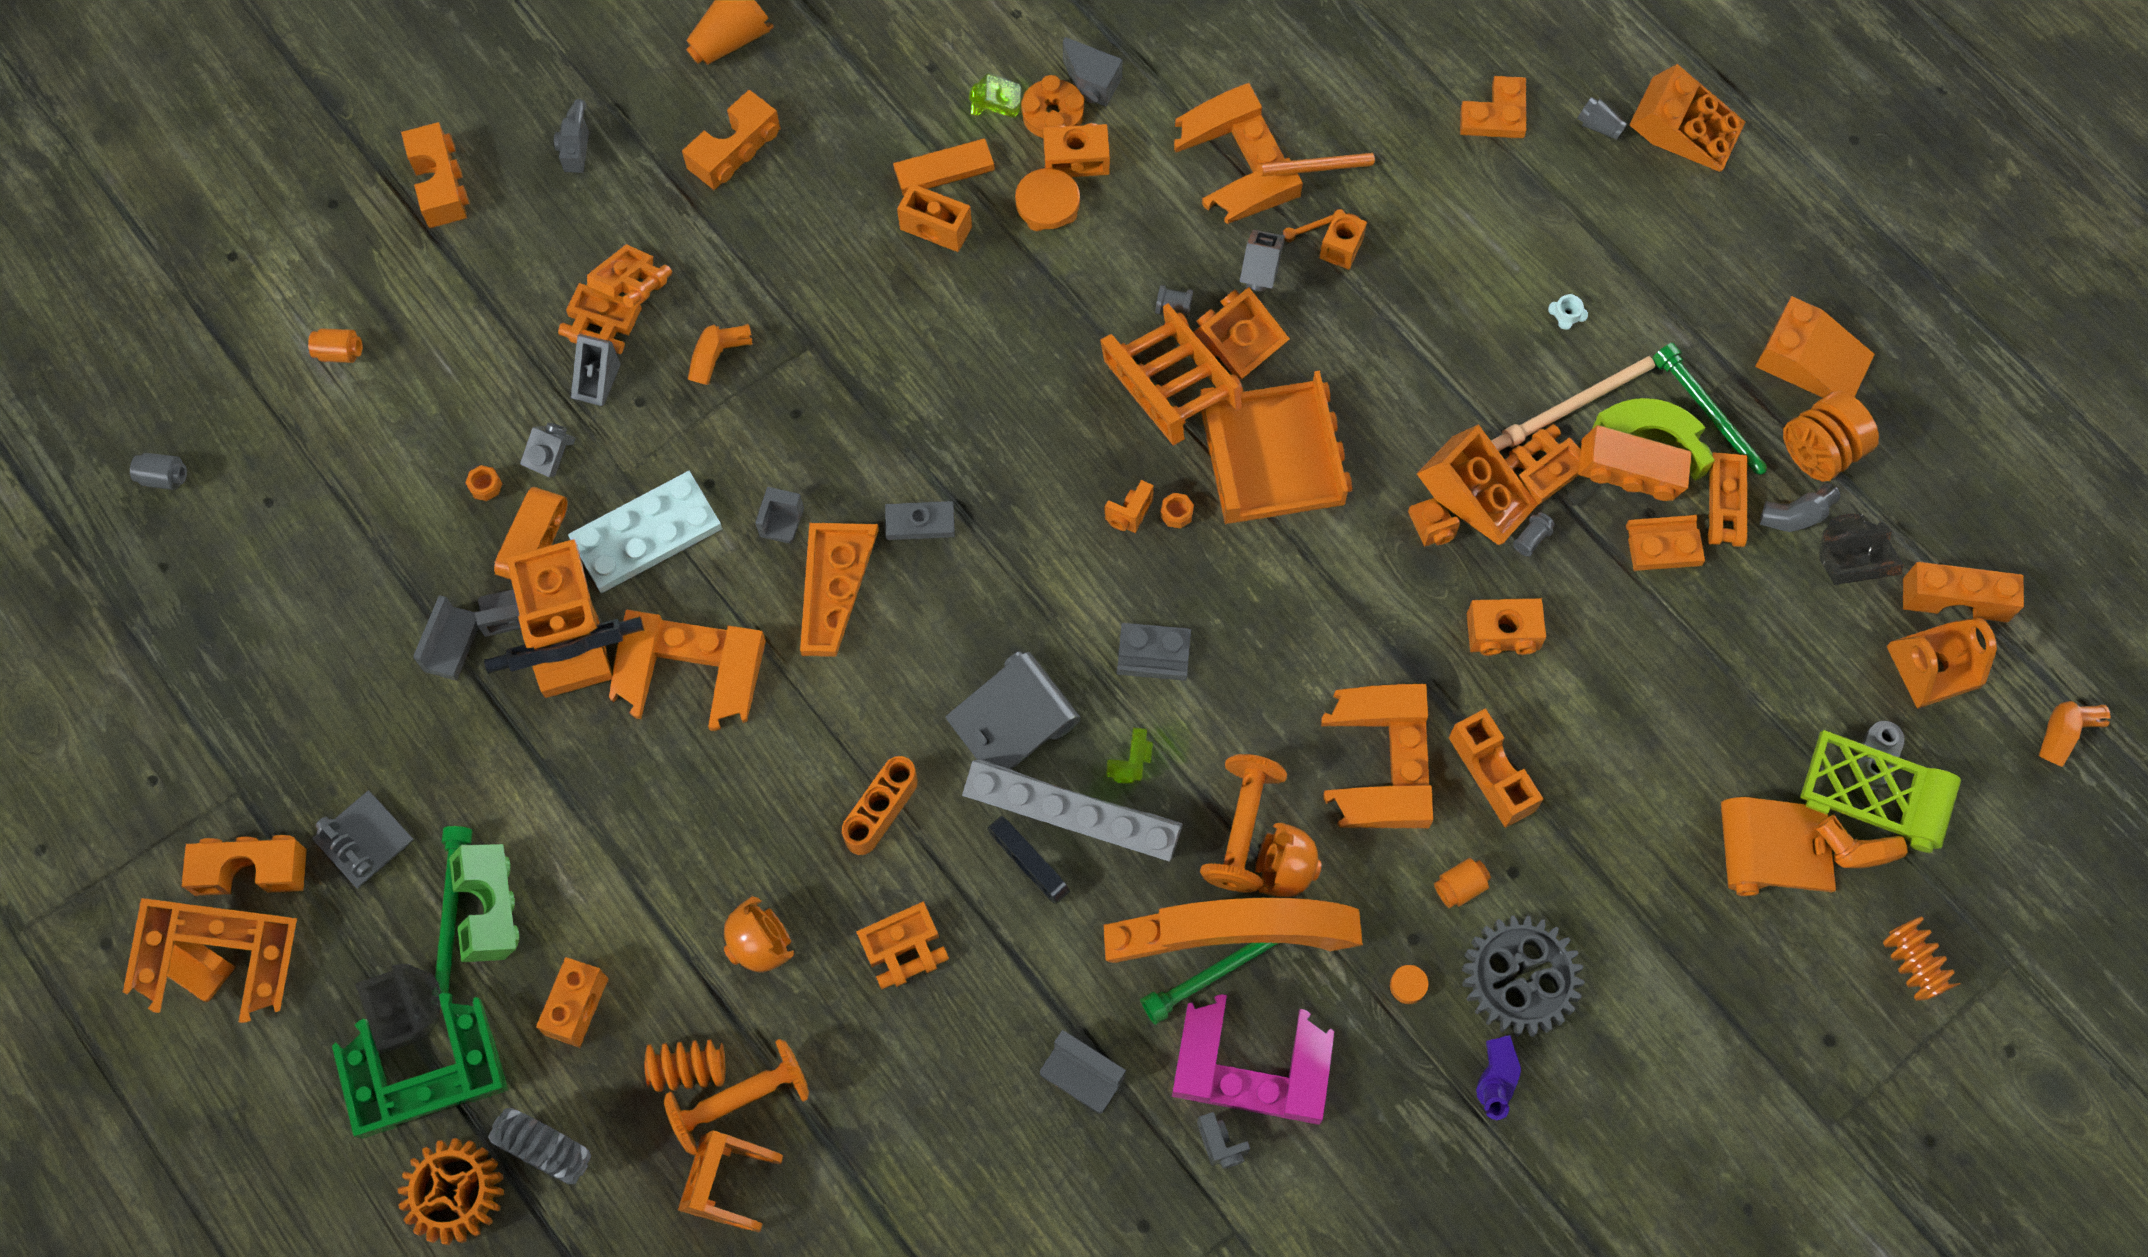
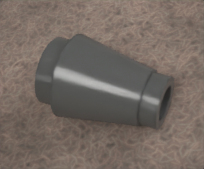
[1577,97,1627,140]

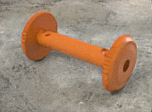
[1200,754,1287,892]
[664,1039,809,1155]

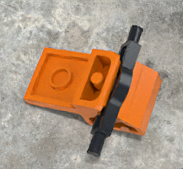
[484,539,645,698]

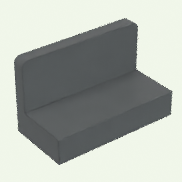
[475,589,521,637]
[414,595,479,681]
[1040,1030,1126,1114]

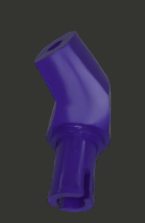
[1476,1035,1521,1120]

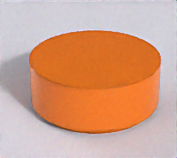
[1390,965,1428,1004]

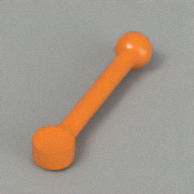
[1283,209,1346,242]

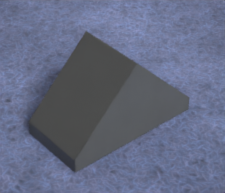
[571,334,621,406]

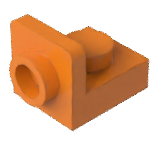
[1105,480,1154,533]
[1408,498,1460,547]

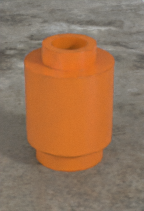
[308,328,362,363]
[1434,858,1491,908]

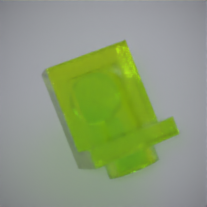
[969,73,1021,118]
[1107,727,1153,783]

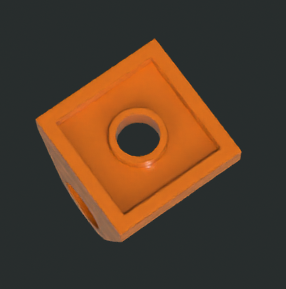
[1886,618,1997,709]
[678,1130,783,1232]

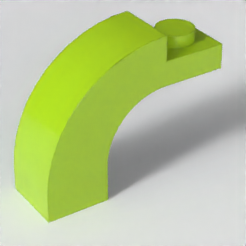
[1592,398,1715,481]

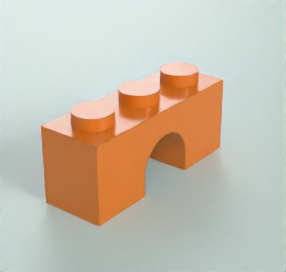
[682,90,781,190]
[401,122,469,228]
[1903,562,2024,622]
[1449,708,1543,828]
[182,835,307,896]

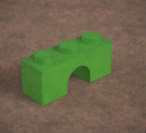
[449,844,519,962]

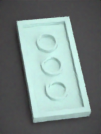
[568,471,723,594]

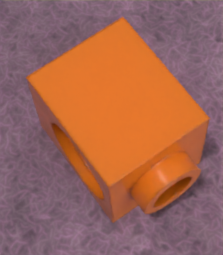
[1319,211,1367,270]

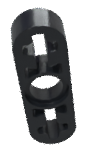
[987,816,1070,904]

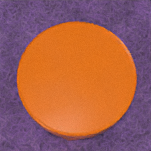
[1015,168,1080,231]

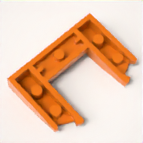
[1174,83,1303,224]
[609,610,766,731]
[1321,684,1433,828]
[123,898,297,1023]

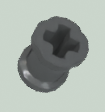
[1155,285,1193,320]

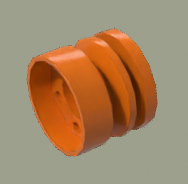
[1783,391,1879,482]

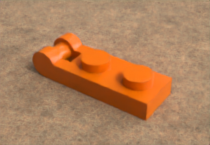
[1708,452,1747,547]

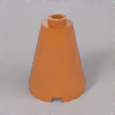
[686,0,774,65]

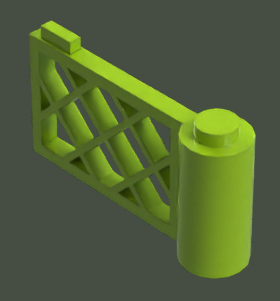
[1800,730,1961,853]

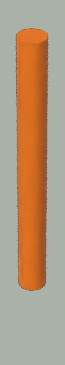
[1257,153,1375,177]

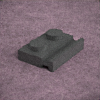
[1117,623,1191,681]

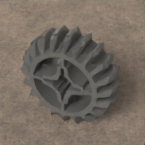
[488,1108,591,1184]

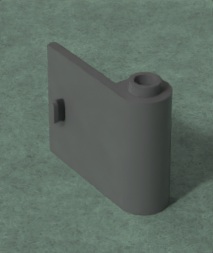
[945,652,1081,769]

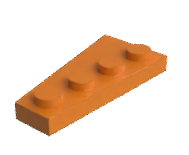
[800,523,879,657]

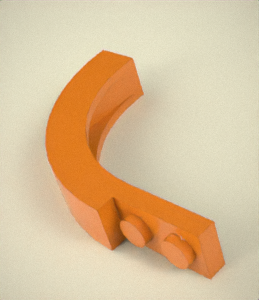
[1104,898,1363,963]

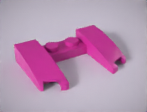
[1172,994,1334,1125]

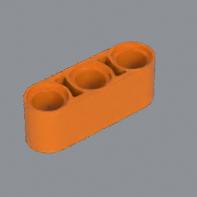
[494,487,568,580]
[842,756,918,855]

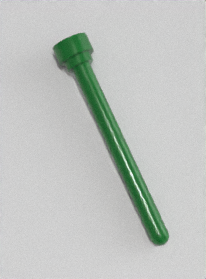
[1652,342,1767,475]
[433,826,472,1002]
[1140,943,1278,1025]

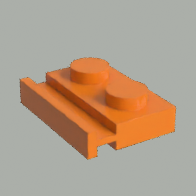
[1626,515,1705,571]

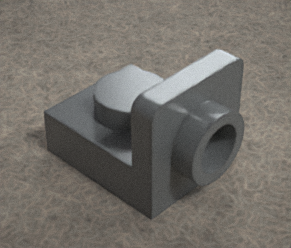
[1197,1112,1250,1169]

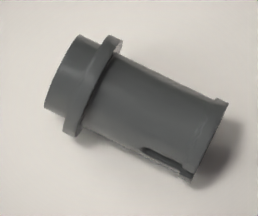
[1513,512,1555,557]

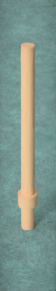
[1491,356,1655,451]

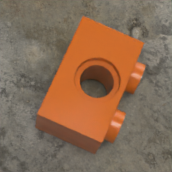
[1043,123,1110,177]
[897,183,972,252]
[1467,598,1546,656]
[536,957,609,1048]

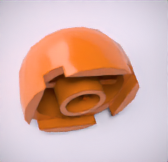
[1255,823,1321,897]
[724,896,794,972]

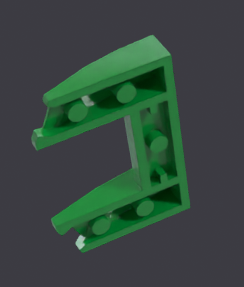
[332,993,509,1139]

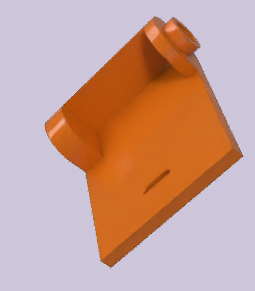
[1721,797,1836,896]

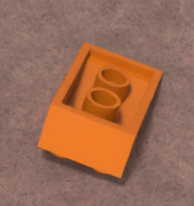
[1755,296,1875,398]
[1417,424,1538,545]

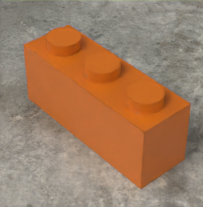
[1578,425,1691,501]

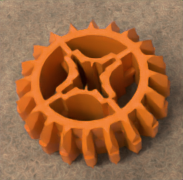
[398,1138,504,1245]

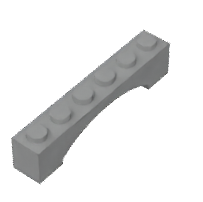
[962,759,1183,861]

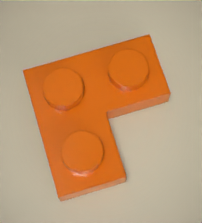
[1460,76,1526,138]

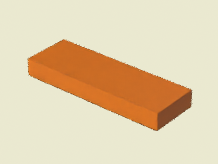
[893,138,995,195]

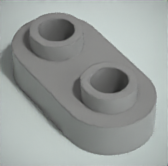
[1853,721,1904,790]

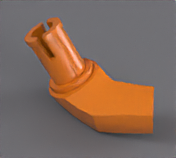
[688,324,752,385]
[2039,701,2111,767]
[1815,815,1907,868]

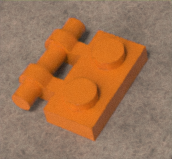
[587,244,672,307]
[558,283,642,354]
[1505,424,1581,505]
[856,901,949,990]

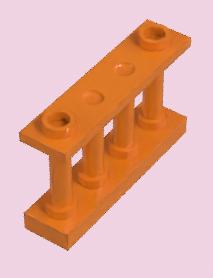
[1100,303,1243,446]

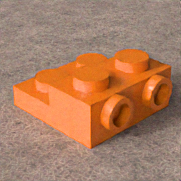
[1193,287,1290,381]

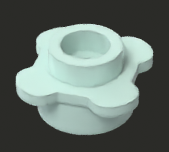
[1548,294,1588,330]

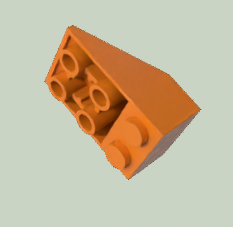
[1630,64,1745,172]

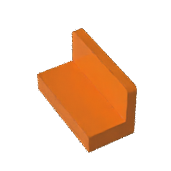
[168,941,236,1002]

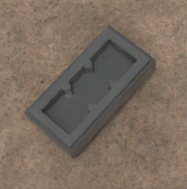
[885,501,955,540]

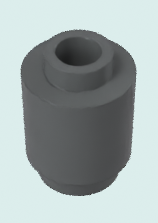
[130,453,187,490]

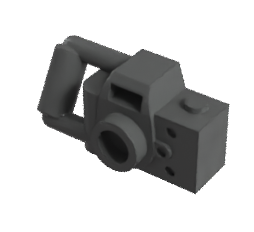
[554,99,589,173]

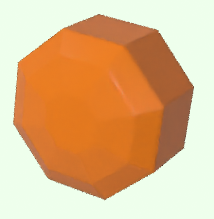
[465,465,502,501]
[1160,493,1194,529]

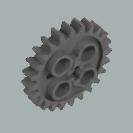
[1461,915,1584,1037]

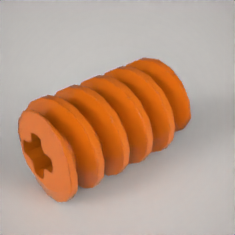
[1883,916,1961,1001]
[645,1039,726,1092]

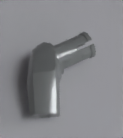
[1760,484,1840,532]

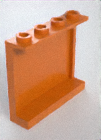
[1200,370,1352,524]

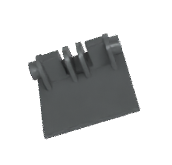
[312,790,414,889]

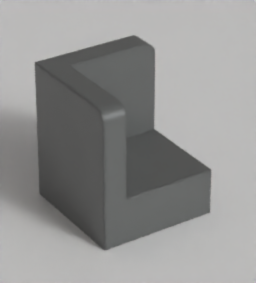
[756,487,804,544]

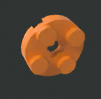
[1021,75,1084,138]

